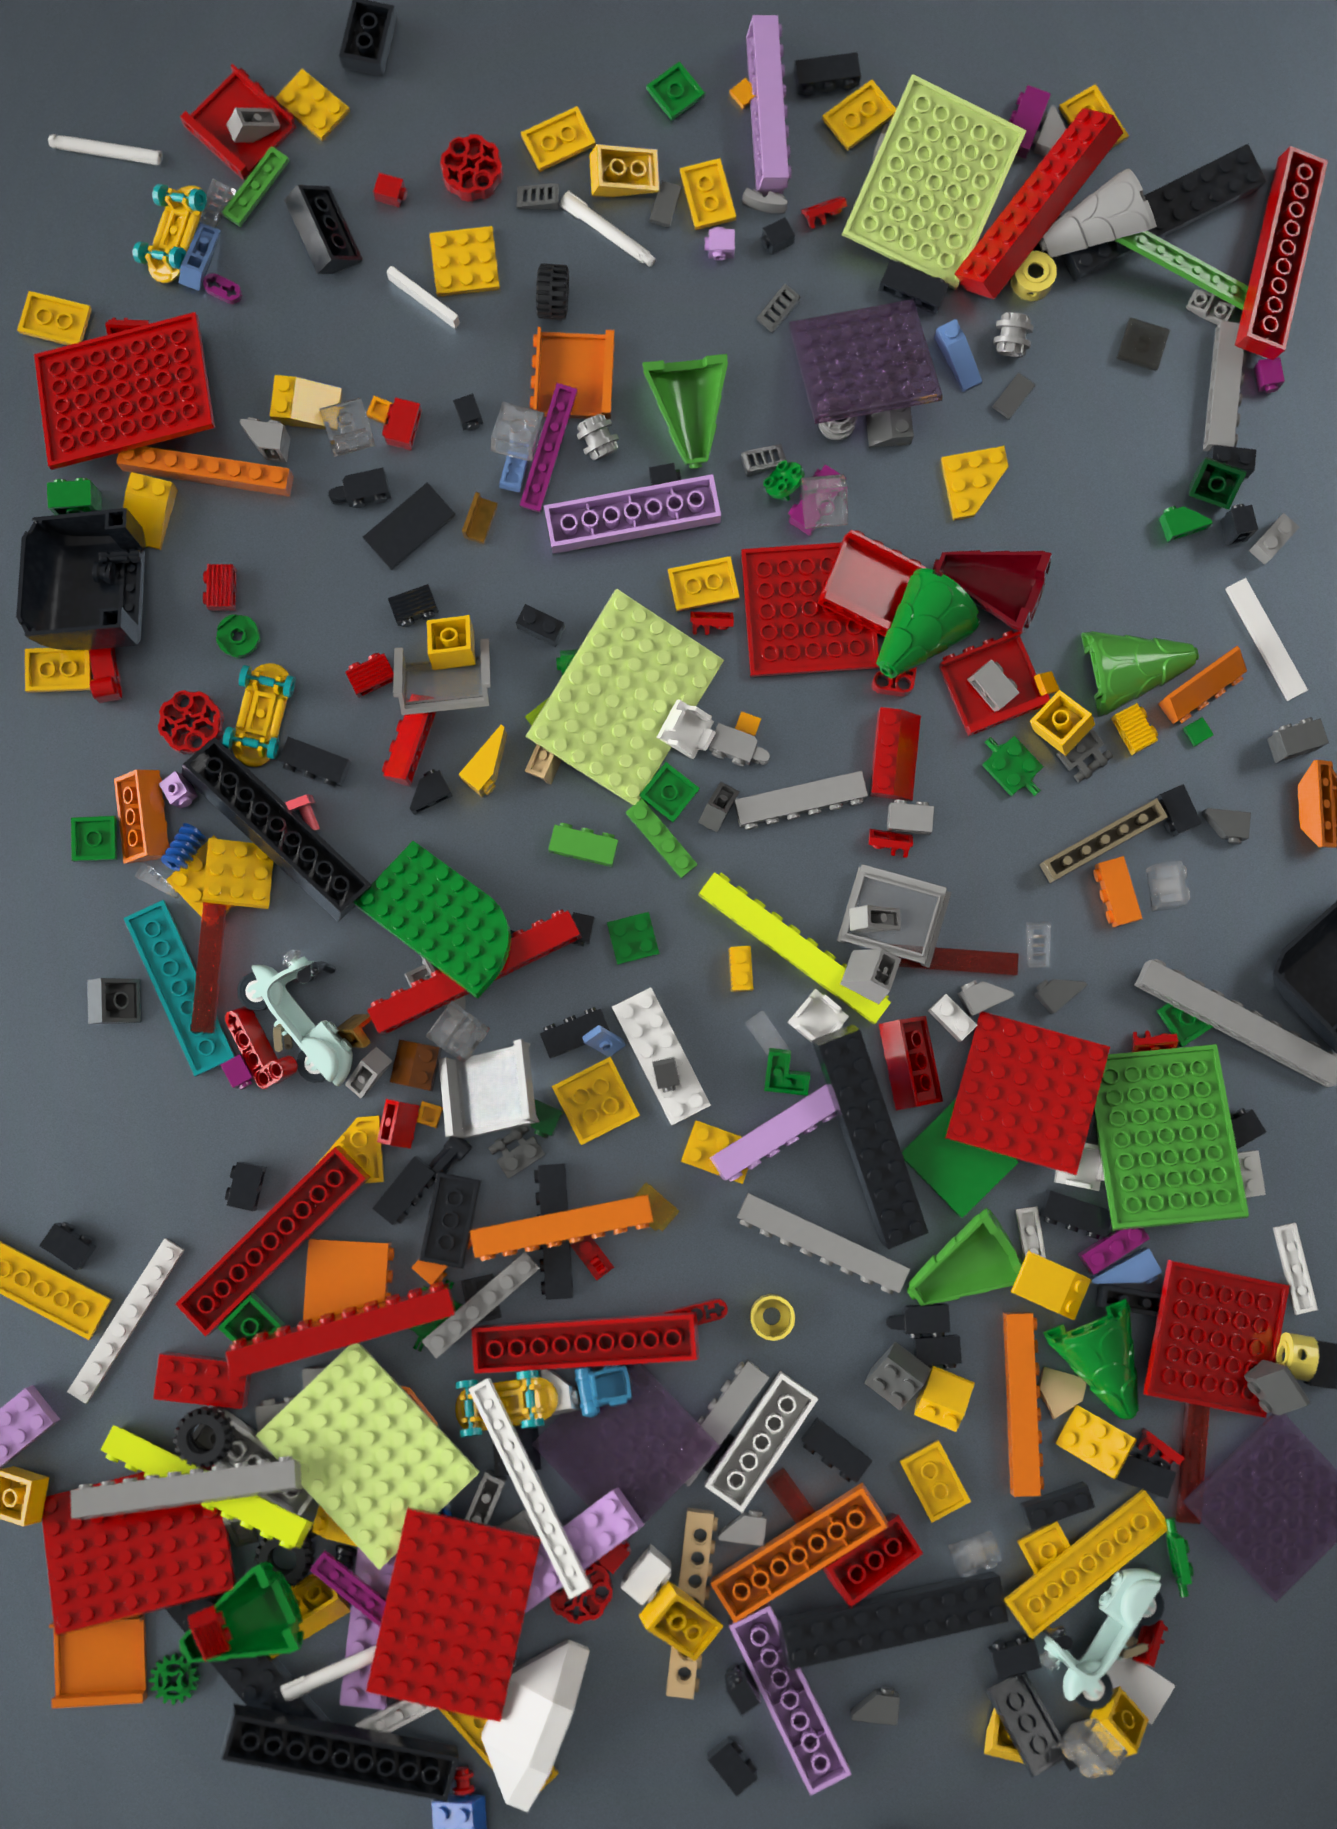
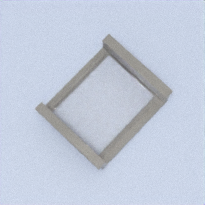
[393,638,491,715]
[837,864,951,968]
[438,1039,540,1139]

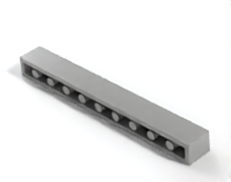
[1134,959,1337,1087]
[71,1456,302,1520]

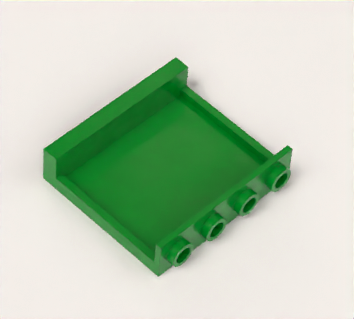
[901,1098,1019,1218]

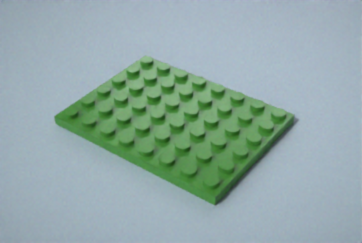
[1093,1044,1249,1230]

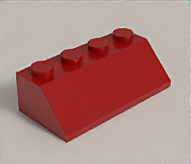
[382,694,437,787]
[869,707,921,801]
[879,1016,943,1111]
[822,1513,924,1607]

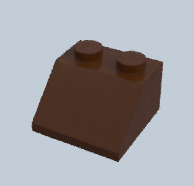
[390,1039,442,1091]

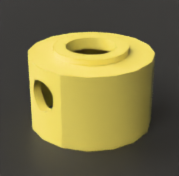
[1011,251,1057,301]
[750,1294,795,1341]
[1276,1332,1319,1381]

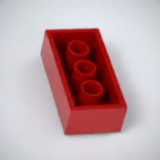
[153,1351,252,1409]

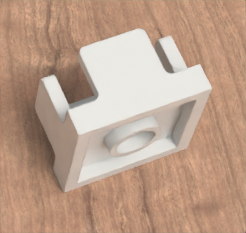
[657,700,716,759]
[787,989,849,1043]
[1054,1143,1104,1191]

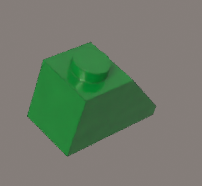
[1159,506,1213,542]

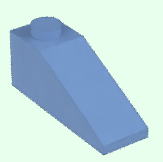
[179,223,221,290]
[934,319,982,392]
[1089,1247,1162,1284]

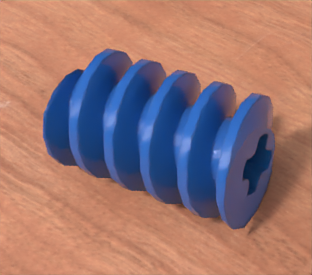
[161,823,206,871]

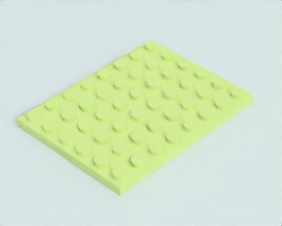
[842,74,1026,290]
[525,589,724,805]
[256,1343,480,1570]

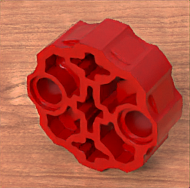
[440,134,503,202]
[157,690,225,755]
[549,1561,613,1624]

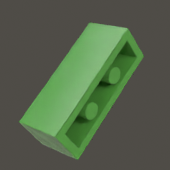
[548,823,619,868]

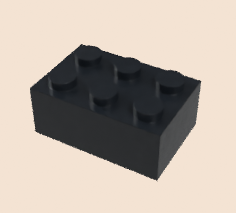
[339,0,397,76]

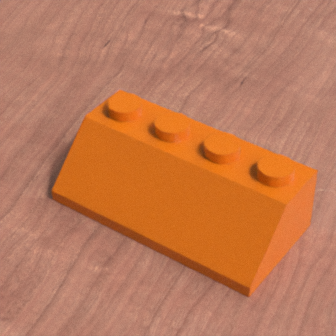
[1158,646,1247,724]
[114,769,170,864]

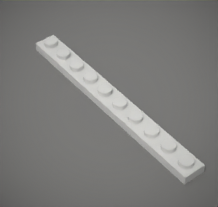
[468,1378,591,1599]

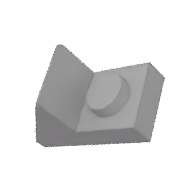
[223,1517,258,1547]

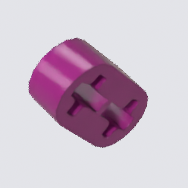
[203,273,242,304]

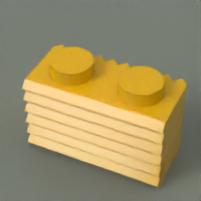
[1111,703,1158,755]
[728,946,753,992]

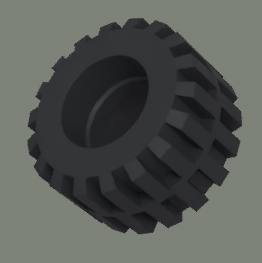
[536,263,569,320]
[173,1406,235,1468]
[254,1537,315,1587]

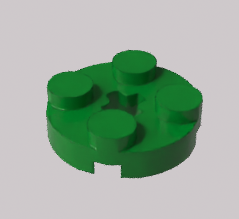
[216,614,261,659]

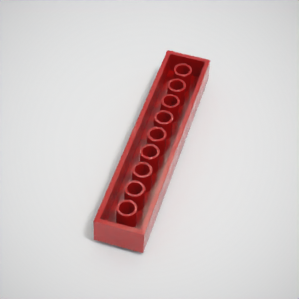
[954,108,1123,299]
[1235,146,1328,360]
[367,909,582,1035]
[175,1146,370,1337]
[225,1281,455,1379]
[471,1312,700,1374]

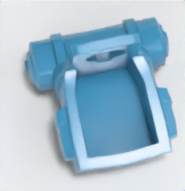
[574,1365,632,1418]

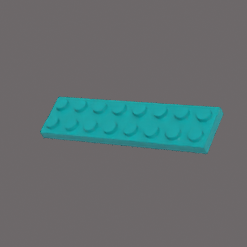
[123,900,235,1077]

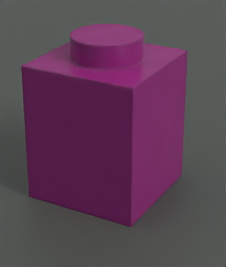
[1254,357,1285,393]
[221,1054,254,1090]

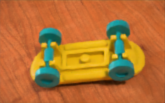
[133,184,207,283]
[223,663,296,767]
[455,1370,558,1438]

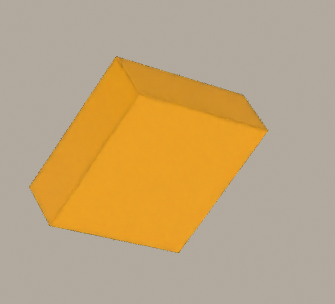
[729,78,756,109]
[366,396,393,424]
[1034,671,1060,696]
[735,711,761,736]
[417,1101,443,1128]

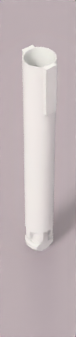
[48,134,162,165]
[559,191,656,267]
[281,1645,376,1702]

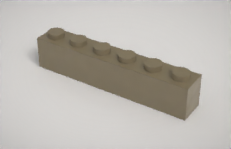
[1039,798,1168,883]

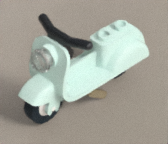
[238,949,353,1086]
[1039,1568,1164,1709]

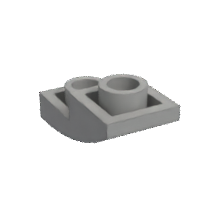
[742,188,788,214]
[1186,289,1236,325]

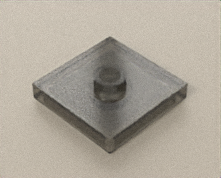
[1116,317,1170,371]

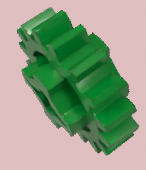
[149,1652,200,1705]

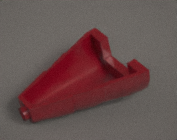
[933,550,1052,633]

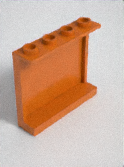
[530,327,615,420]
[303,1238,395,1322]
[49,1614,148,1708]

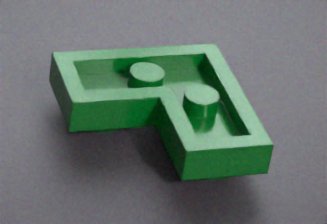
[764,1048,810,1096]

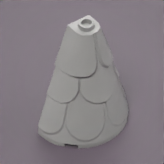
[1038,168,1157,257]

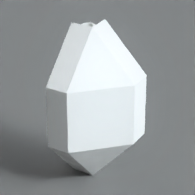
[481,1639,590,1812]

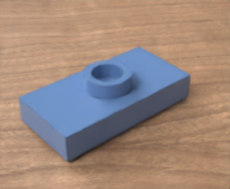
[499,449,530,493]
[582,1025,626,1057]

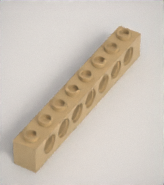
[666,1508,718,1699]

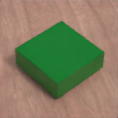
[1183,717,1214,747]

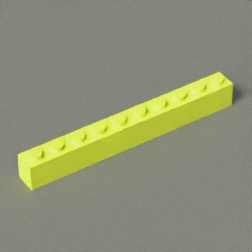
[699,872,891,1025]
[101,1425,313,1550]

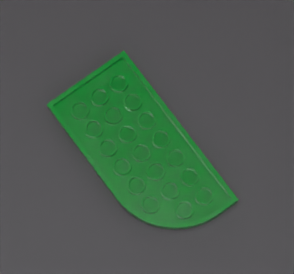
[355,841,511,999]

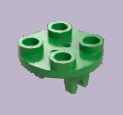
[763,460,805,502]

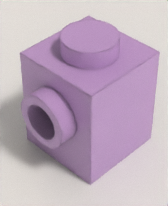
[705,227,735,260]
[159,771,198,809]

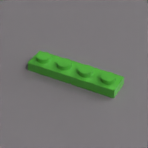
[222,146,290,227]
[625,799,698,879]

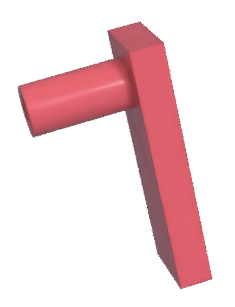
[285,794,320,831]

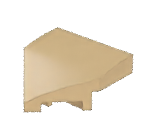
[1039,1367,1086,1420]

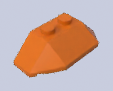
[1298,760,1337,848]

